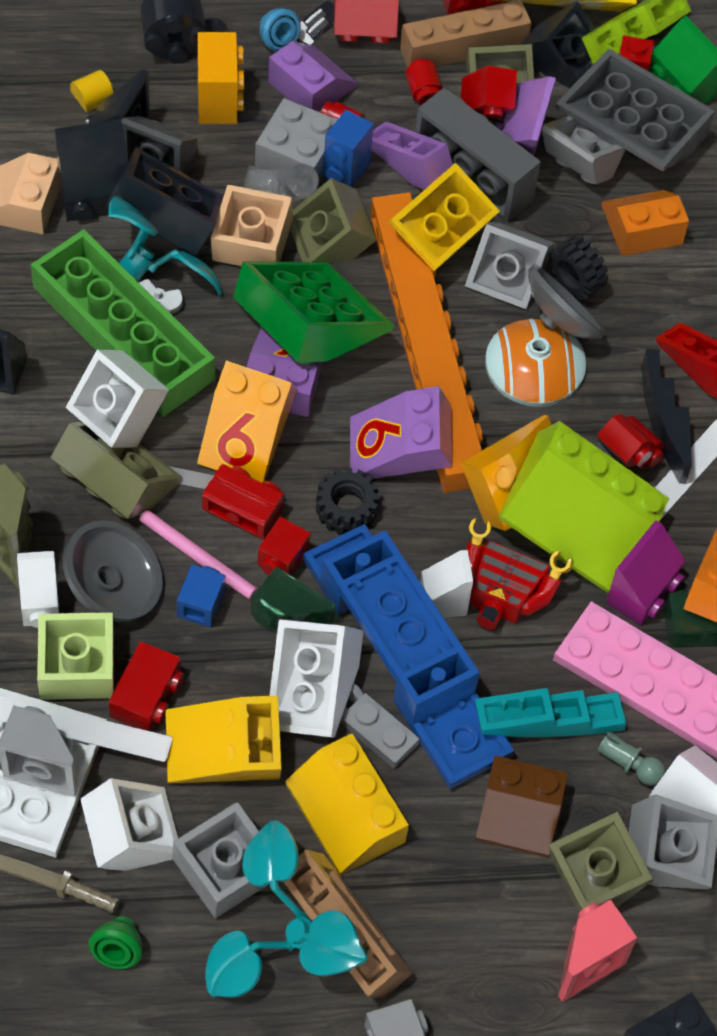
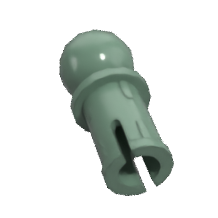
[597,731,665,786]

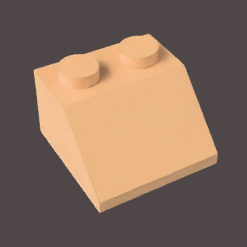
[0,153,60,235]

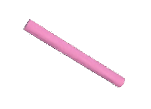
[139,509,258,600]

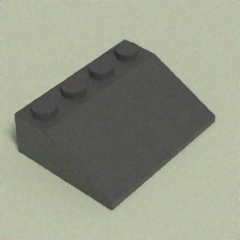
[556,49,715,171]

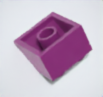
[606,520,685,626]

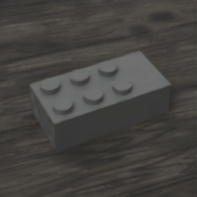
[415,87,541,223]

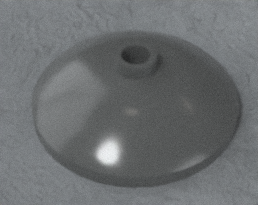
[528,264,606,340]
[63,520,163,622]

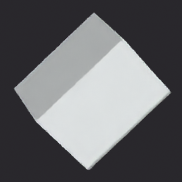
[649,745,717,815]

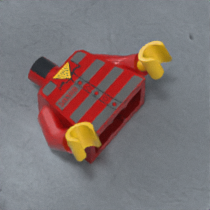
[466,518,574,630]

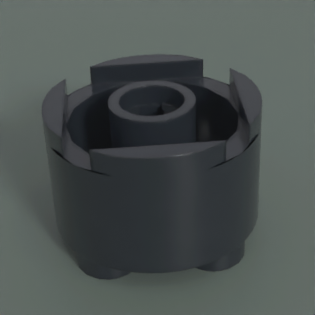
[141,0,207,64]

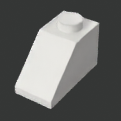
[420,550,473,618]
[17,551,59,628]

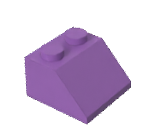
[268,41,357,112]

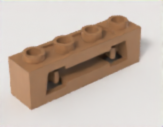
[283,849,413,998]

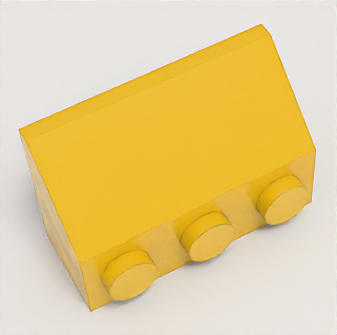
[285,733,409,876]

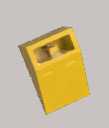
[166,696,281,784]

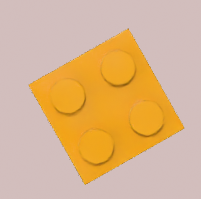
[198,32,244,124]

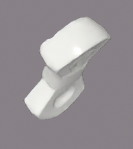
[140,279,183,315]

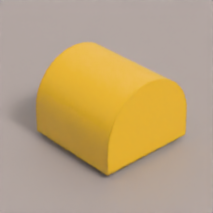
[70,70,114,113]

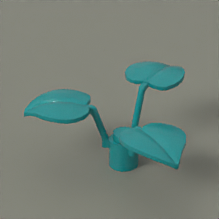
[109,196,222,297]
[205,820,368,998]

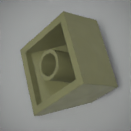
[290,178,376,264]
[549,812,653,913]

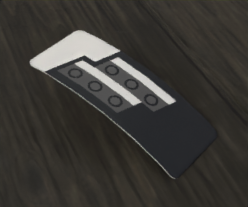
[298,1,334,45]

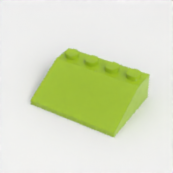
[498,421,670,594]

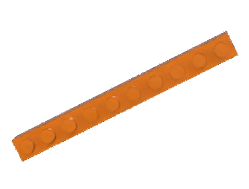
[370,192,483,493]

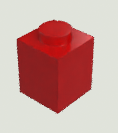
[619,35,654,71]
[257,517,311,582]

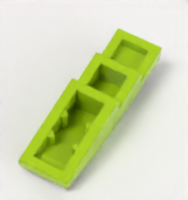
[582,0,691,64]

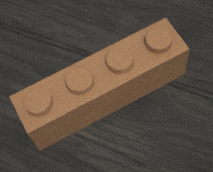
[400,0,531,67]

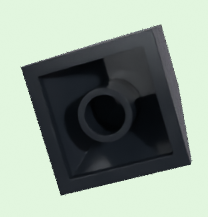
[521,1,595,88]
[85,69,150,124]

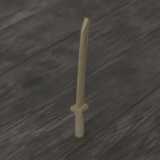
[0,854,120,914]

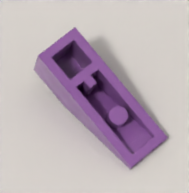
[372,122,453,190]

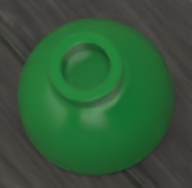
[88,916,143,969]

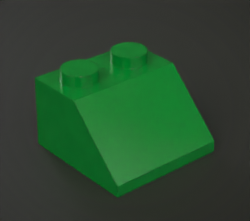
[648,16,717,104]

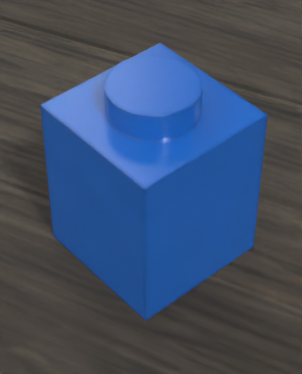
[177,564,226,628]

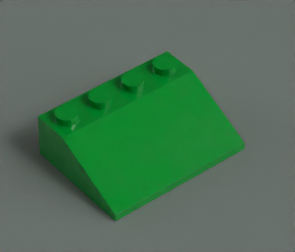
[233,261,394,365]

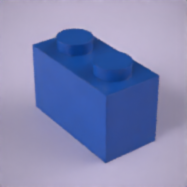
[323,110,374,187]

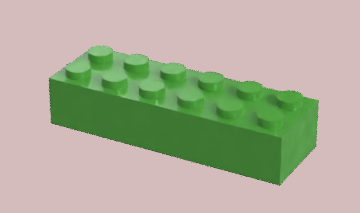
[31,229,215,417]

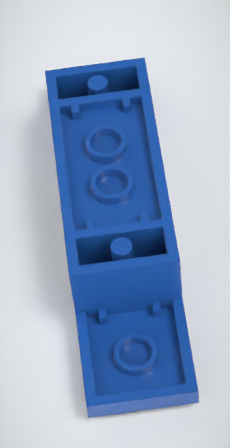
[303,524,514,789]

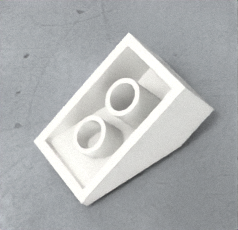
[269,620,363,738]

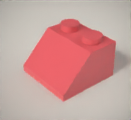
[558,899,637,1003]

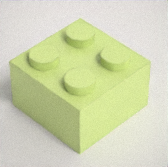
[37,613,114,700]

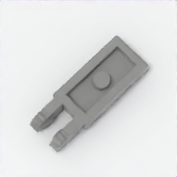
[340,683,420,768]

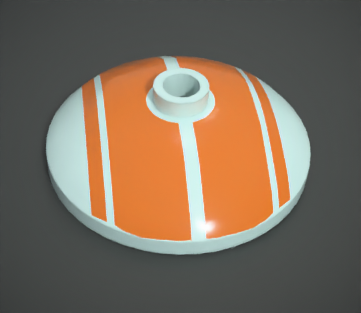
[485,319,586,407]

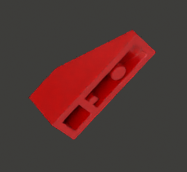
[656,322,717,398]

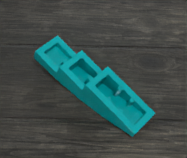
[475,688,626,737]

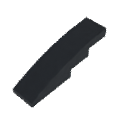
[641,349,692,484]

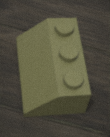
[50,421,182,519]
[0,463,33,589]

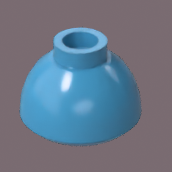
[259,8,301,52]

